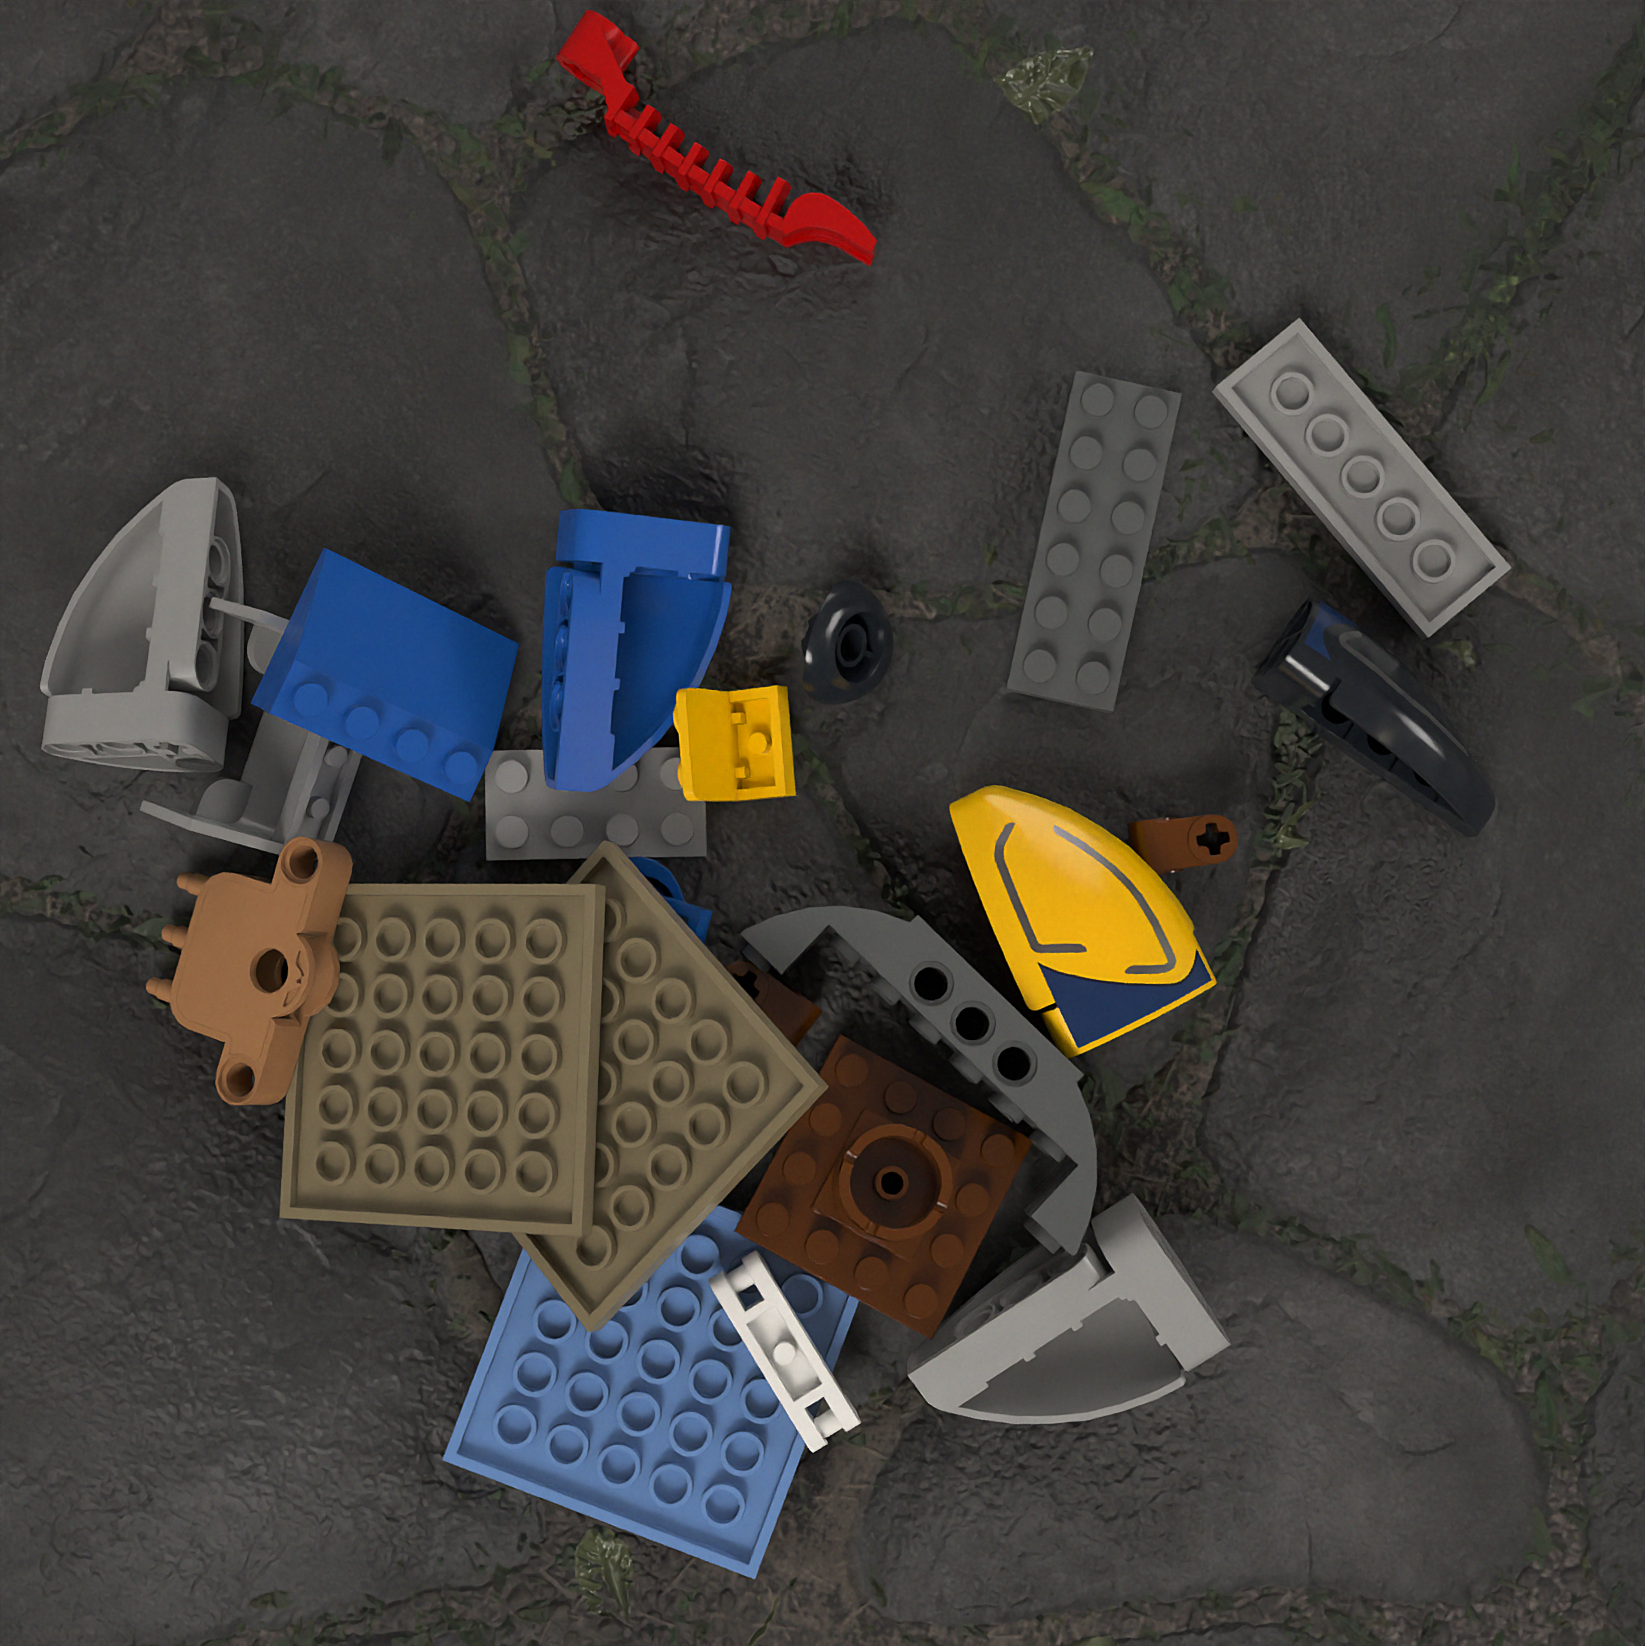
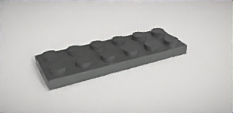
[1005,370,1182,713]

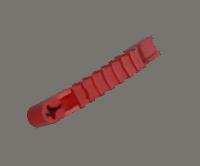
[556,10,877,267]

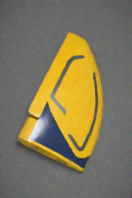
[949,785,1217,1059]

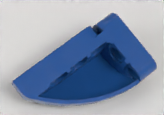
[541,509,732,792]

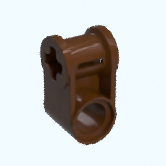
[1127,814,1238,875]
[725,961,823,1048]

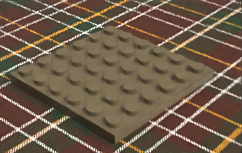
[512,840,829,1332]
[279,884,606,1237]

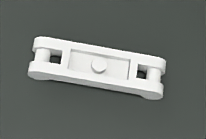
[708,1250,861,1453]

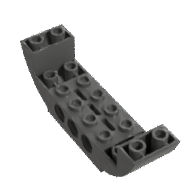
[740,906,1097,1256]

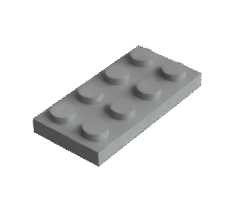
[485,747,707,861]

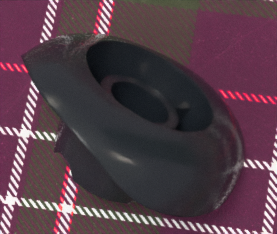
[801,580,894,705]

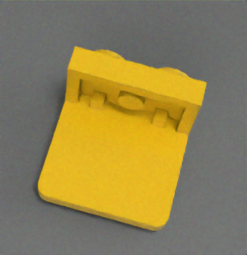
[673,685,796,802]

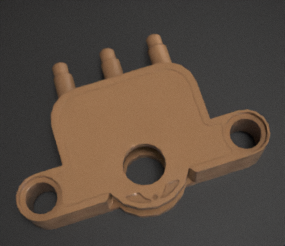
[146,837,353,1105]

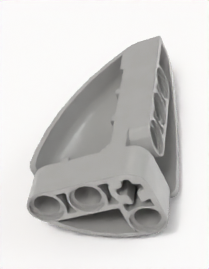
[40,477,244,772]
[906,1193,1231,1424]

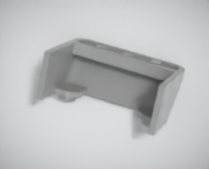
[140,597,362,861]

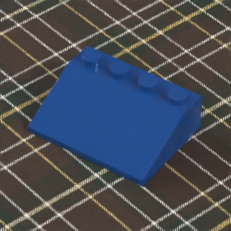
[251,548,519,802]

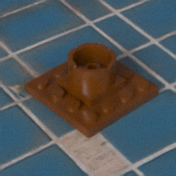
[734,1034,1032,1340]

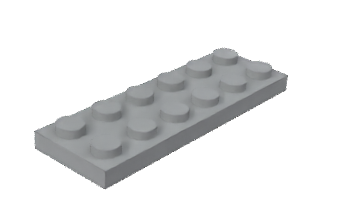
[1212,318,1511,640]

